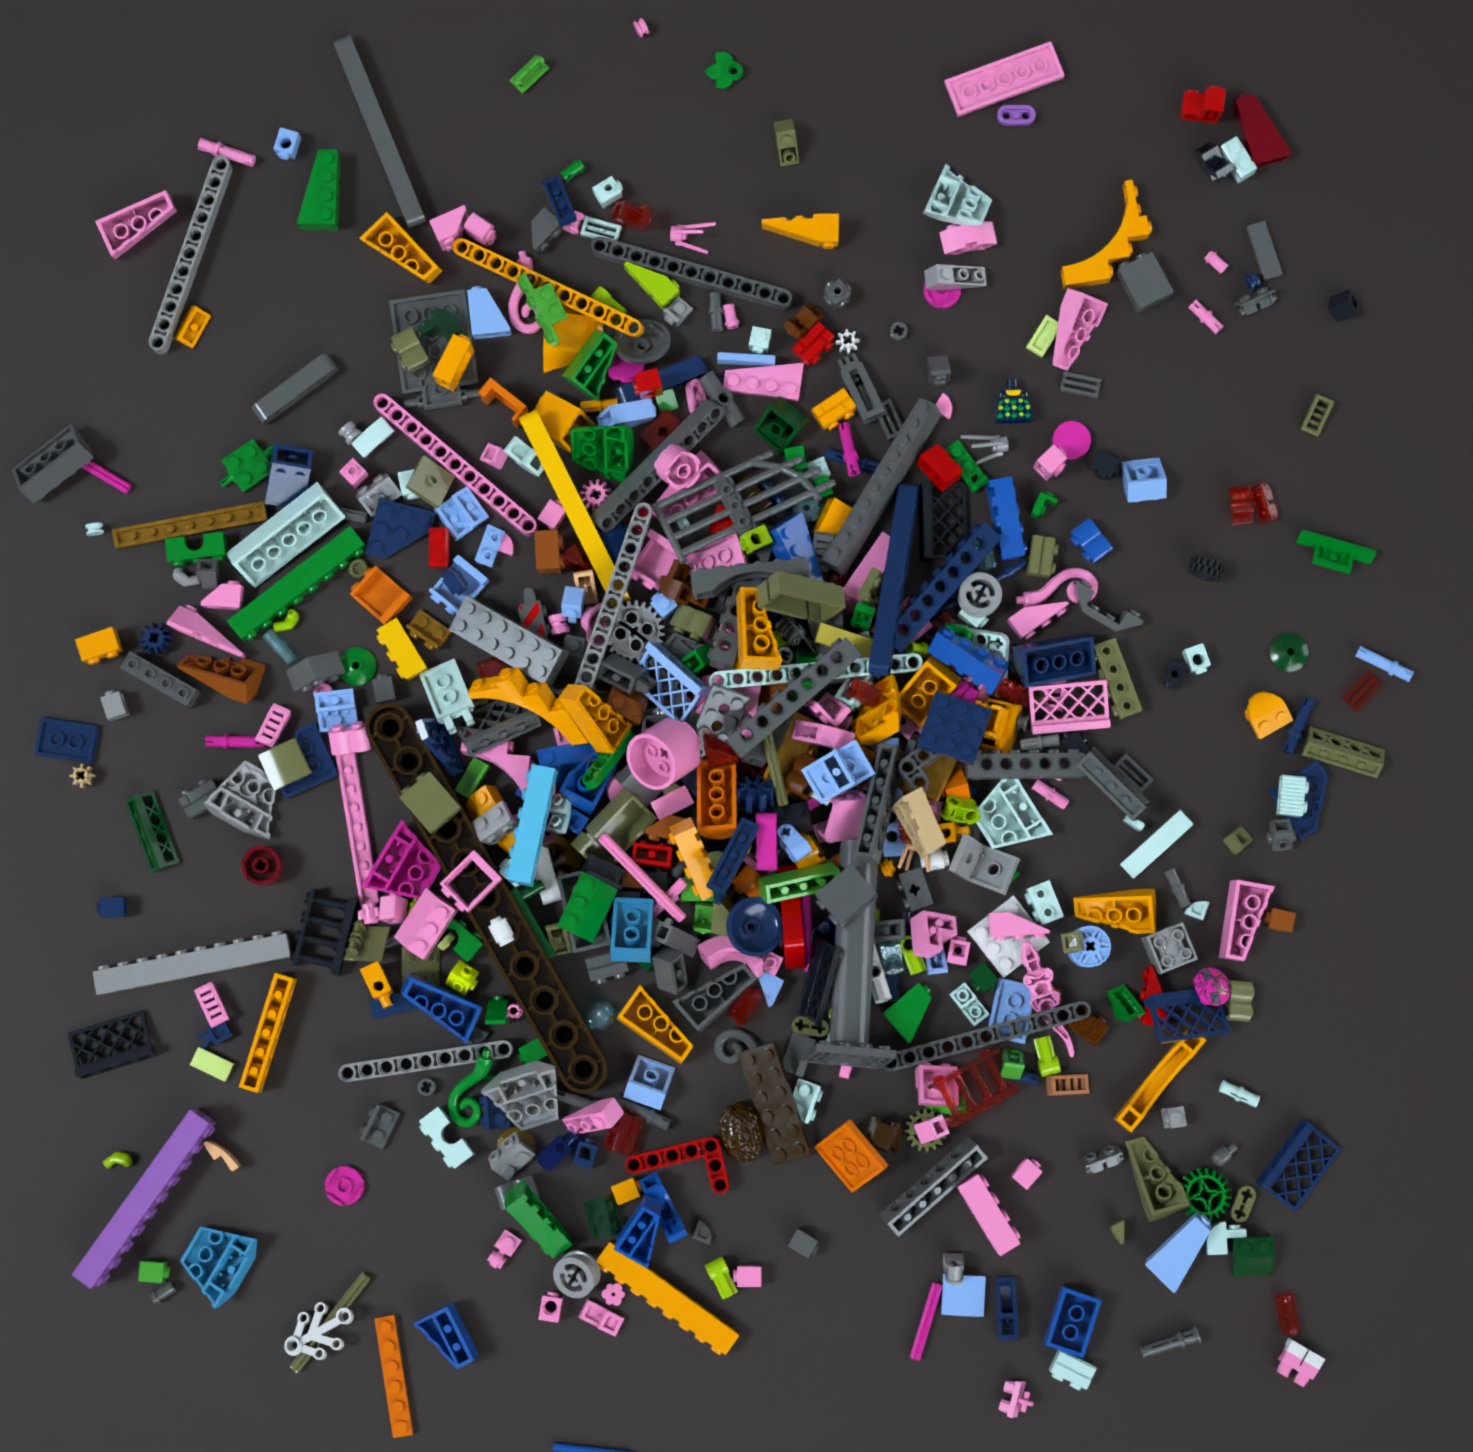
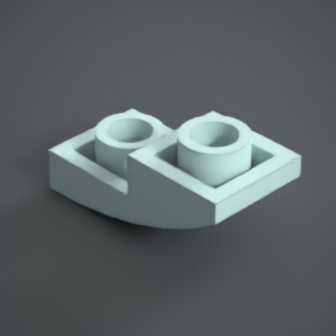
[351,417,395,458]
[546,793,571,834]
[949,982,990,1027]

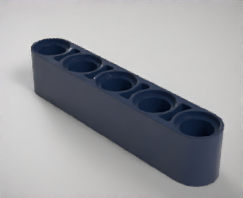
[615,355,709,403]

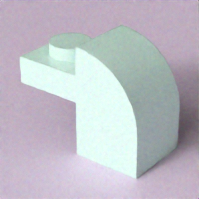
[503,436,544,477]
[1204,1221,1247,1255]

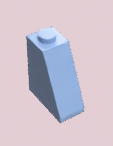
[467,286,512,340]
[596,398,656,427]

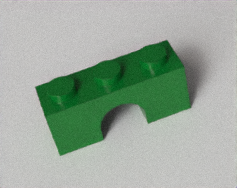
[165,532,228,567]
[445,918,485,962]

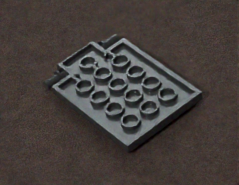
[389,289,480,410]

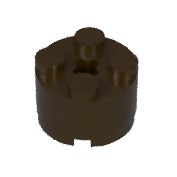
[861,1116,903,1154]

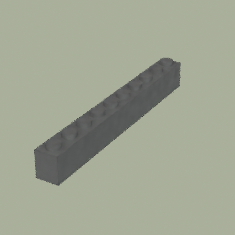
[822,398,942,576]

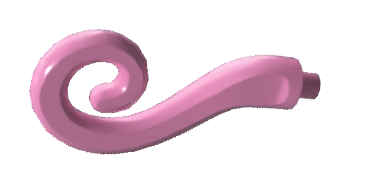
[508,251,542,334]
[1015,568,1098,607]

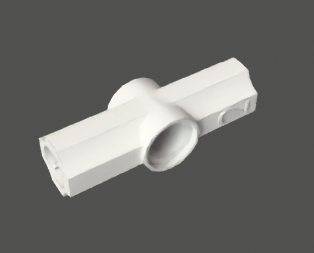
[871,943,892,1004]

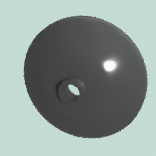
[613,319,671,364]

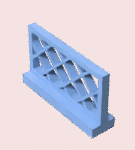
[638,642,710,722]

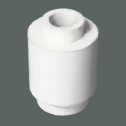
[920,849,949,871]
[488,916,515,947]

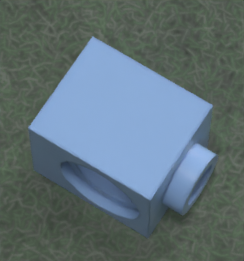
[273,127,301,160]

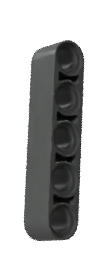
[252,353,339,424]

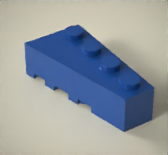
[986,476,1027,562]
[400,973,483,1043]

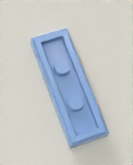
[717,352,775,366]

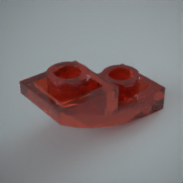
[992,678,1035,707]

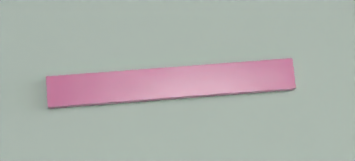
[336,752,380,906]

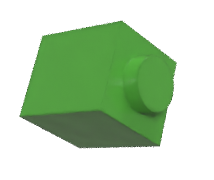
[138,1260,170,1283]

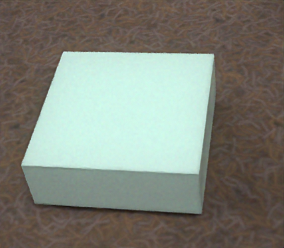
[806,456,831,482]

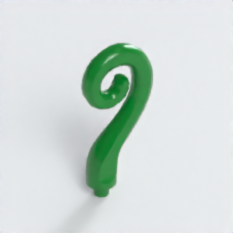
[448,1048,493,1128]

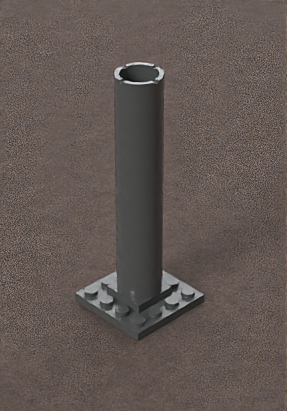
[802,840,896,1069]

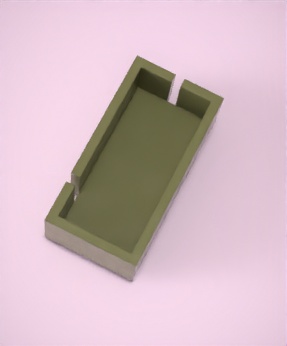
[756,570,845,623]
[571,787,657,864]

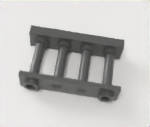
[1076,747,1150,821]

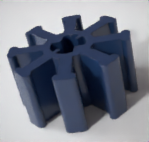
[736,775,774,813]

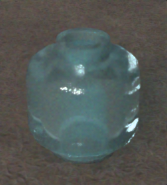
[586,1002,616,1031]

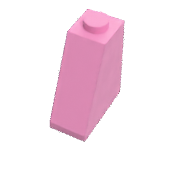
[791,720,855,750]

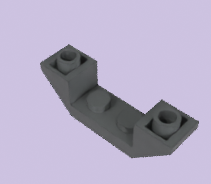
[1073,580,1144,631]

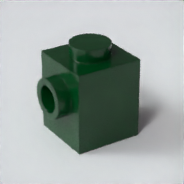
[967,962,999,993]

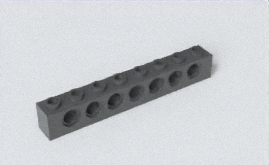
[707,522,773,671]
[725,637,861,759]

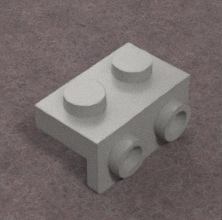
[471,801,519,845]
[488,1132,536,1180]

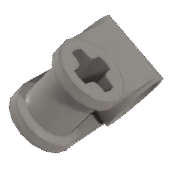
[943,1253,964,1285]

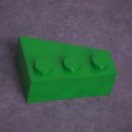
[562,329,618,401]

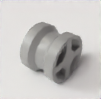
[338,421,363,445]

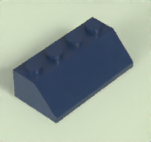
[1012,633,1097,688]

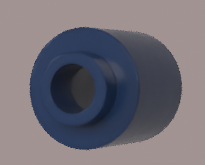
[441,566,468,596]

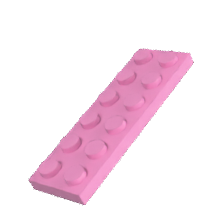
[944,41,1065,117]

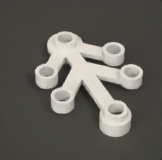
[284,1302,354,1360]

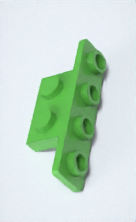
[518,273,568,348]

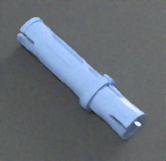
[1355,646,1414,682]

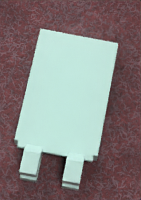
[419,659,475,735]

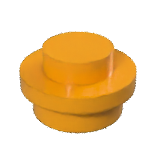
[880,858,896,877]

